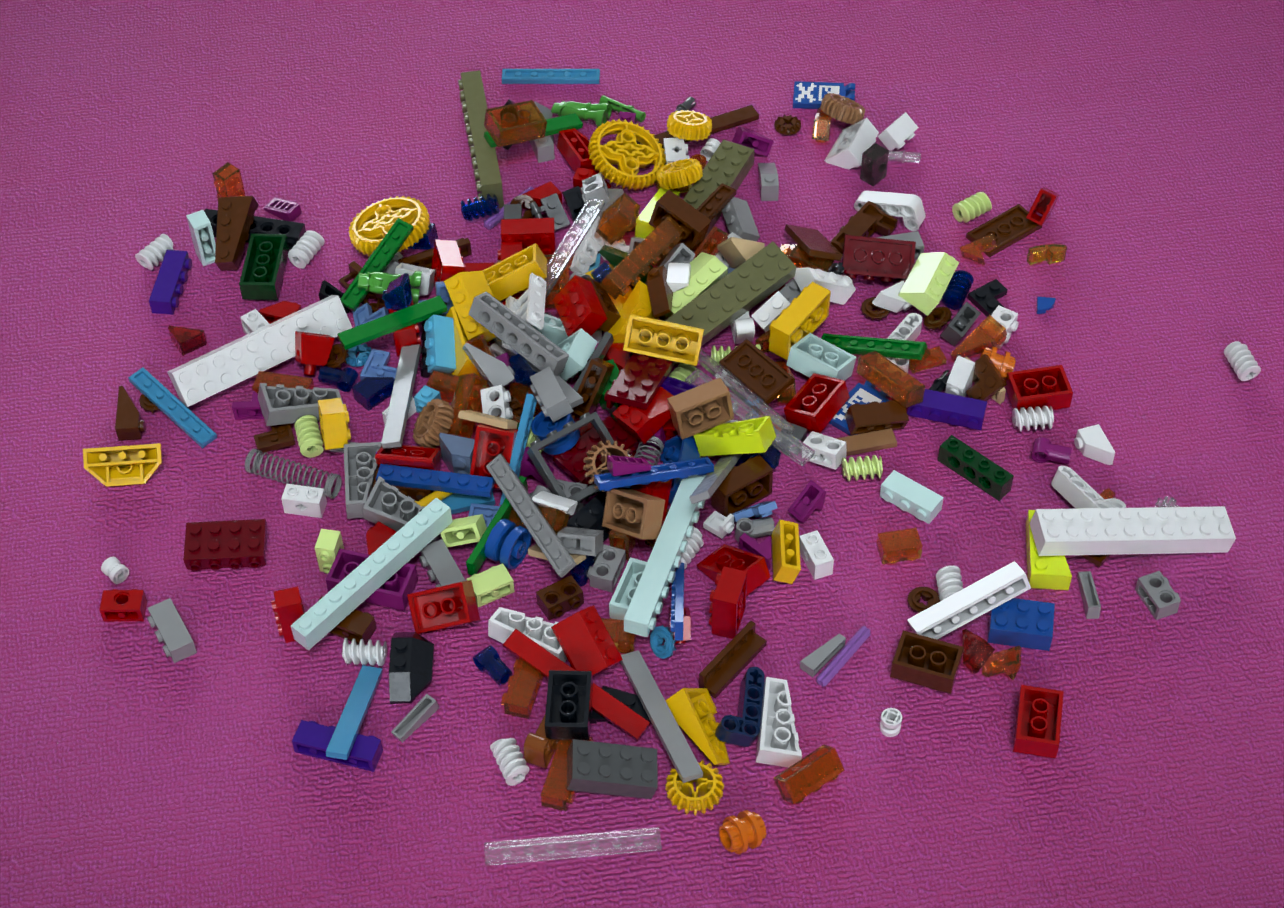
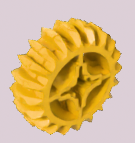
[667,110,712,141]
[656,158,703,190]
[665,759,724,816]

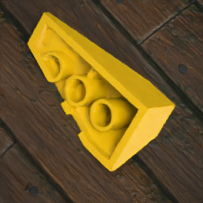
[665,688,730,765]

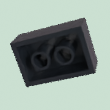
[545,670,593,740]

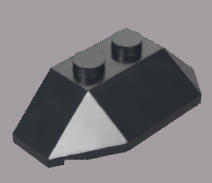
[555,491,615,542]
[389,632,434,704]

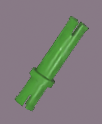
[599,95,646,122]

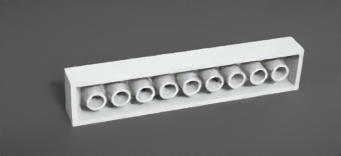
[167,295,352,407]
[1029,506,1236,556]

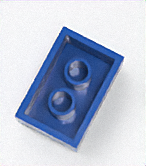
[987,598,1055,651]

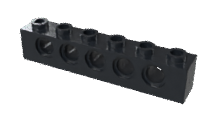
[204,209,306,249]

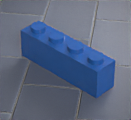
[660,435,700,504]

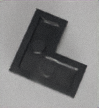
[967,279,1008,319]

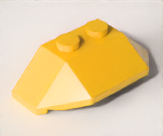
[608,280,659,343]
[83,443,162,487]

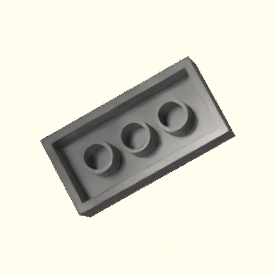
[567,739,658,799]

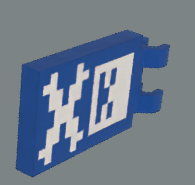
[793,81,855,109]
[829,375,893,436]

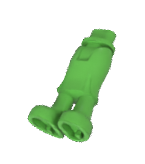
[551,101,612,128]
[358,271,422,305]

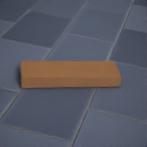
[837,428,897,456]

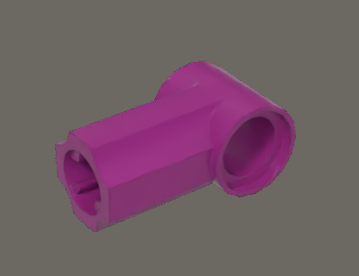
[1031,437,1072,464]

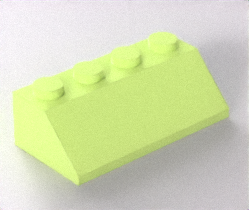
[666,252,728,317]
[898,252,959,316]

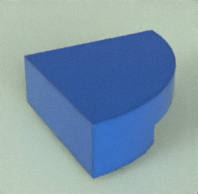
[1037,297,1056,314]

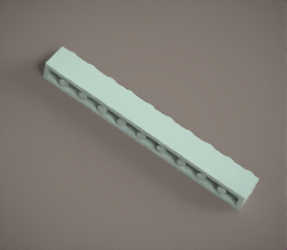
[624,474,707,637]
[291,498,453,651]

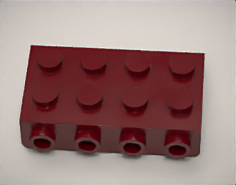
[841,235,916,282]
[604,353,673,410]
[553,416,638,486]
[183,519,267,571]

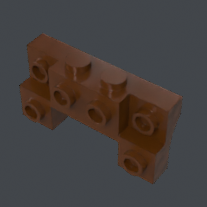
[830,201,898,255]

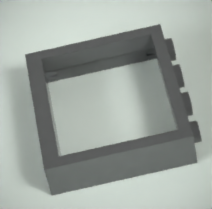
[527,412,616,504]

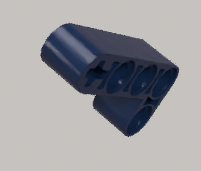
[715,667,765,747]

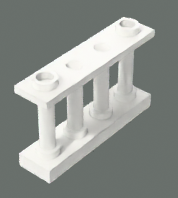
[502,273,547,355]

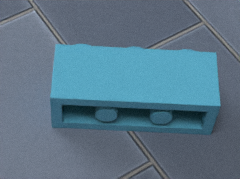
[424,314,456,376]

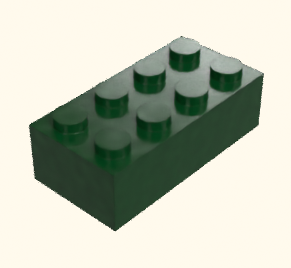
[239,233,289,300]

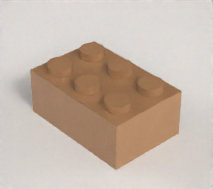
[667,378,734,440]
[602,488,665,539]

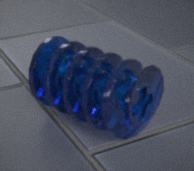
[461,193,500,221]
[941,270,974,310]

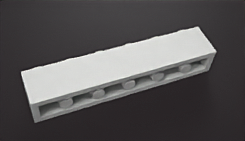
[907,561,1031,639]

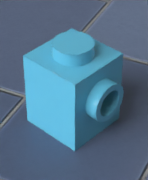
[414,385,441,413]

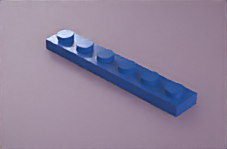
[594,457,714,491]
[376,464,495,498]
[671,563,684,641]

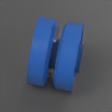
[531,411,580,455]
[484,518,532,570]

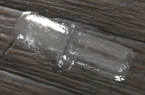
[887,150,921,163]

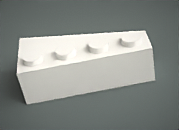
[488,607,567,662]
[756,677,802,769]

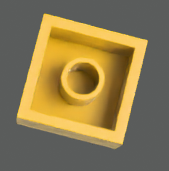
[318,398,351,450]

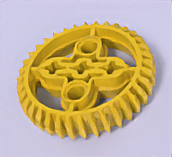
[588,119,666,191]
[349,196,430,256]

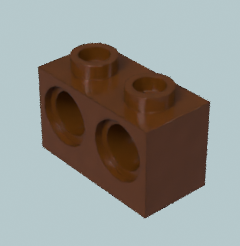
[536,575,584,620]

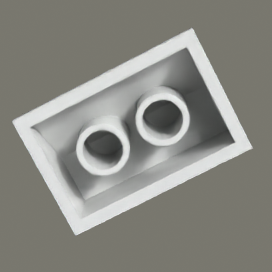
[824,118,879,170]
[794,267,856,305]

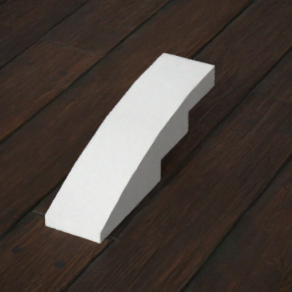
[570,214,609,274]

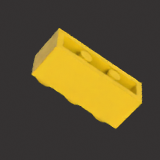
[771,520,801,584]

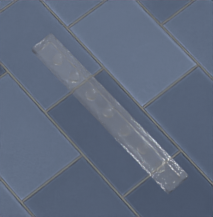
[545,199,605,298]
[698,350,795,434]
[685,368,815,466]
[484,827,662,866]

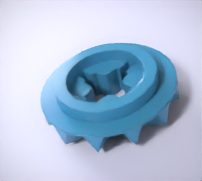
[345,343,372,367]
[650,625,676,659]

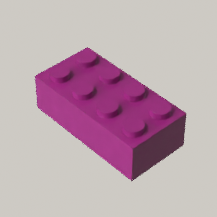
[326,548,418,611]

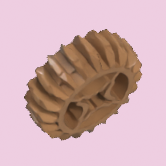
[820,93,865,125]
[413,398,454,448]
[583,440,634,492]

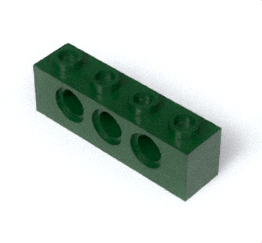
[938,435,1014,501]

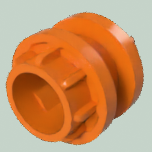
[980,346,1016,382]
[719,810,766,854]

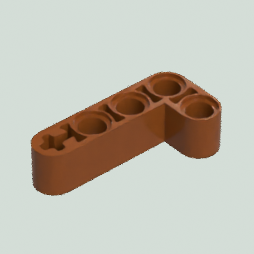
[524,713,561,769]

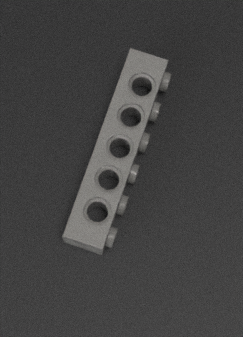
[468,292,569,376]

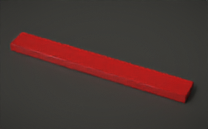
[503,629,650,741]

